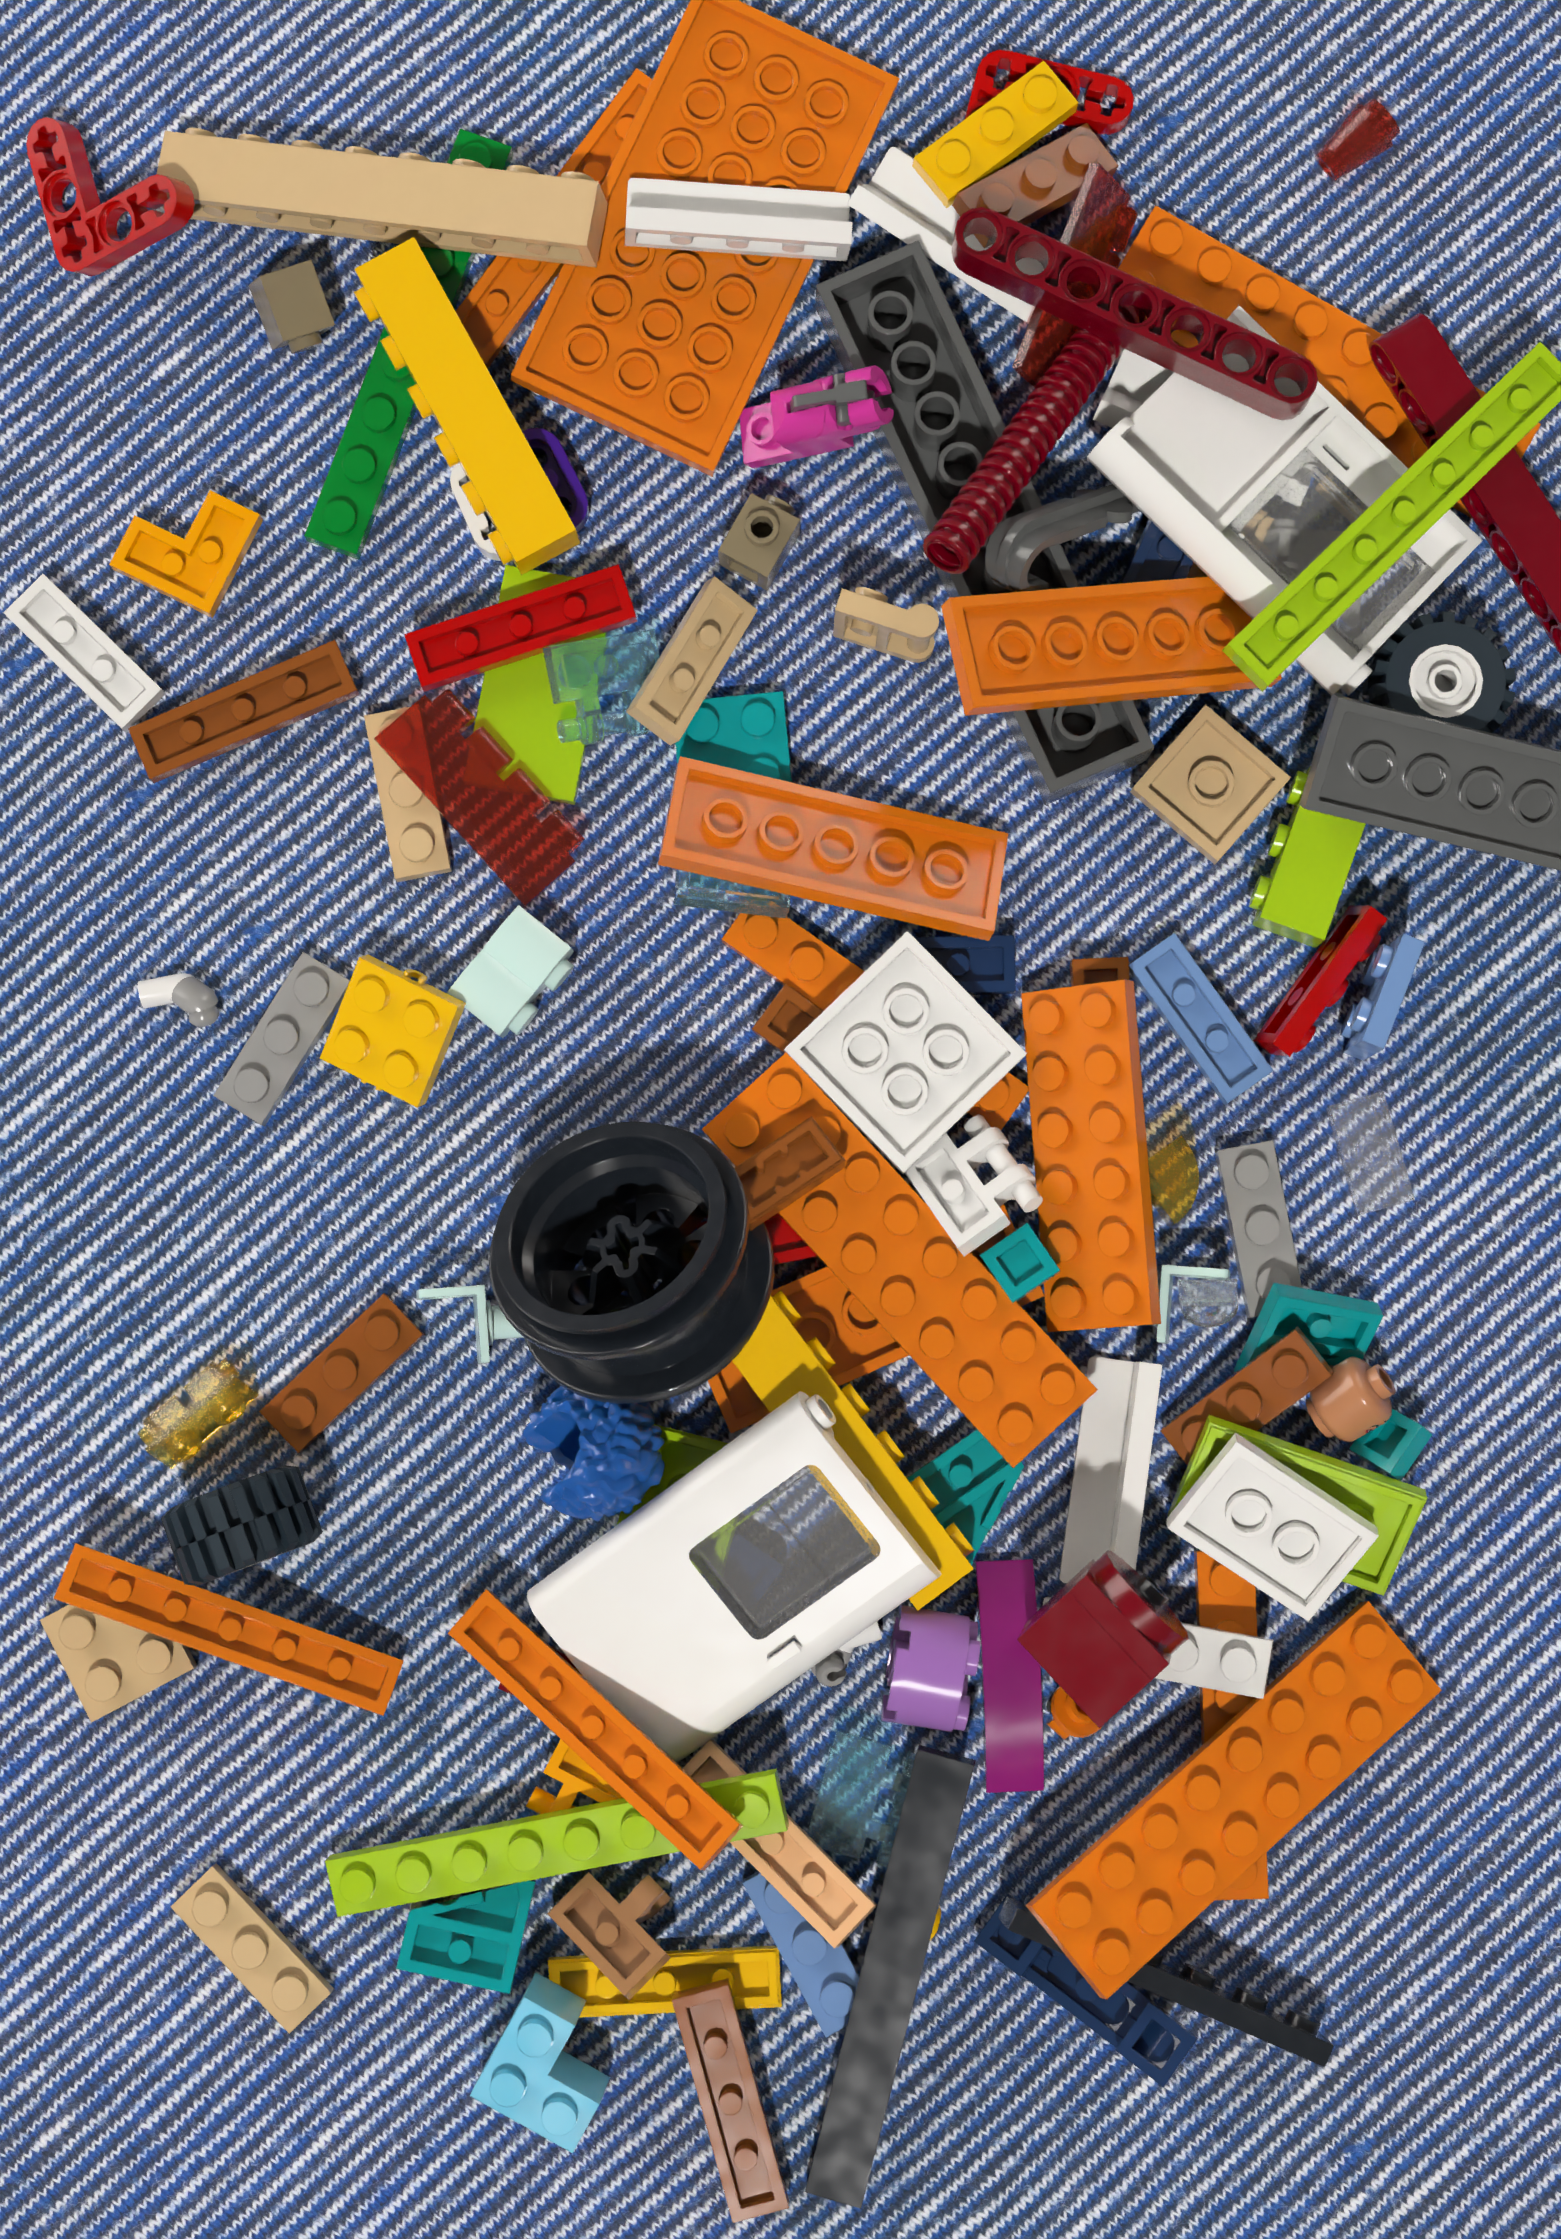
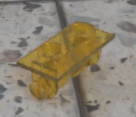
[138,1358,259,1469]

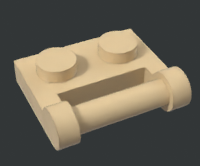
[833,587,939,663]

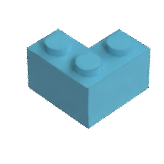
[470,1973,610,2153]

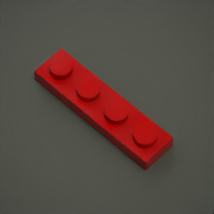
[404,564,637,692]

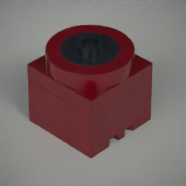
[1017,1550,1189,1728]

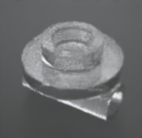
[1179,1279,1238,1328]

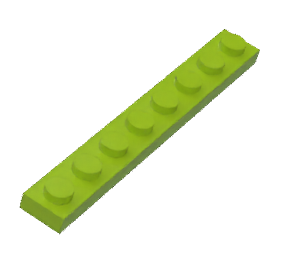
[1222,342,1561,692]
[325,1768,789,1917]

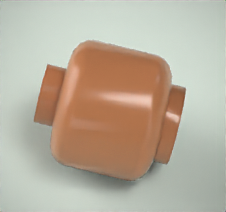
[1306,1356,1396,1442]

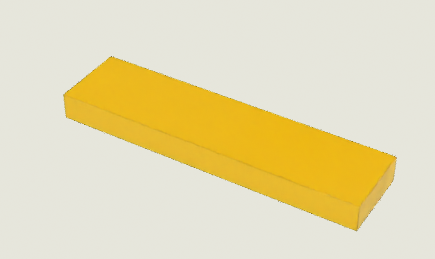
[548,1945,782,2018]

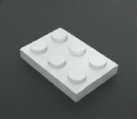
[1167,1432,1379,1621]

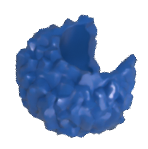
[522,1386,665,1522]

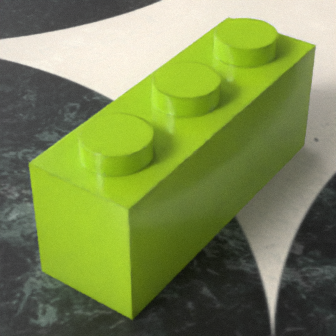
[1249,766,1366,948]

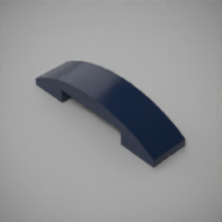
[974,1894,1198,2087]

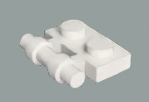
[905,1115,1043,1257]

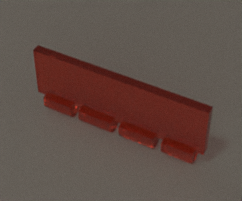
[1012,162,1138,388]
[374,689,585,907]

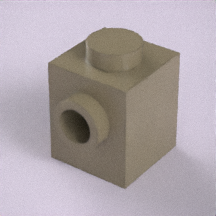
[249,260,335,354]
[718,493,800,591]

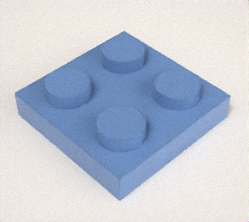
[1340,933,1425,1061]

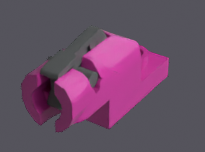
[740,365,894,469]

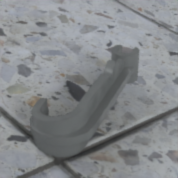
[985,484,1142,592]

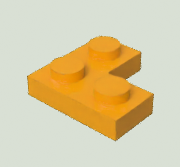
[109,490,263,618]

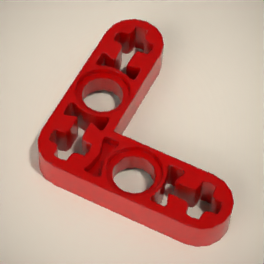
[965,50,1134,172]
[26,117,195,276]

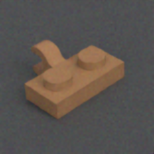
[547,1872,671,2000]

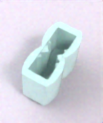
[447,905,574,1038]

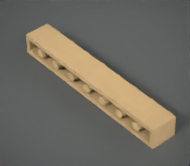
[157,128,608,267]

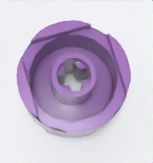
[881,1605,980,1732]

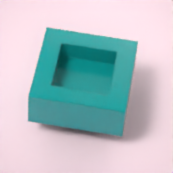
[980,1223,1060,1303]
[1349,1409,1432,1481]

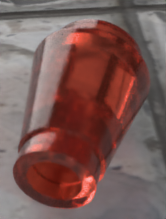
[1315,98,1400,182]

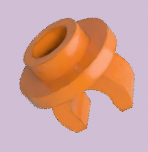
[1046,1686,1102,1740]

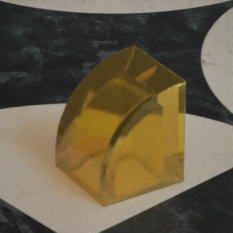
[1148,1135,1199,1227]

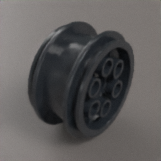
[489,1121,775,1404]

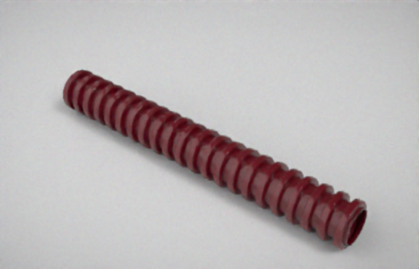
[923,305,1146,574]

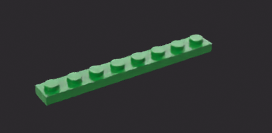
[304,129,513,560]

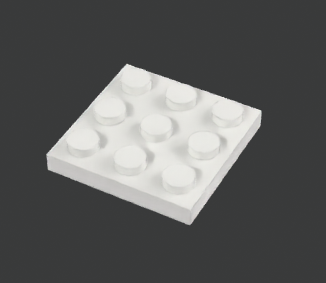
[784,931,1027,1174]

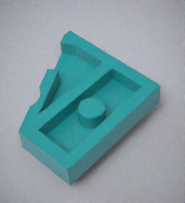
[1234,1283,1384,1372]
[907,1429,1024,1565]
[396,1880,536,1994]

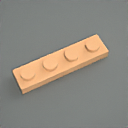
[682,1739,877,1948]

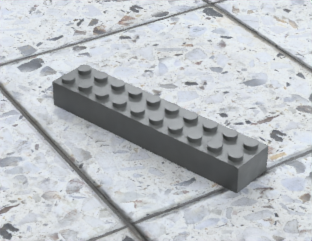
[815,240,1154,805]

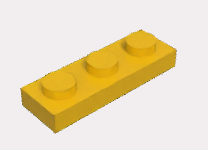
[912,61,1079,208]

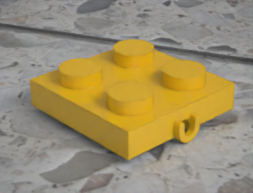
[320,954,466,1108]

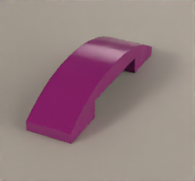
[975,1559,1044,1793]

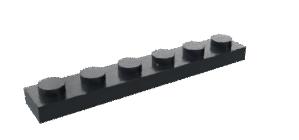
[998,1895,1334,2067]

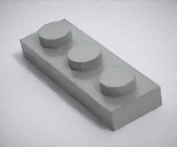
[213,952,350,1127]
[1215,1140,1302,1318]

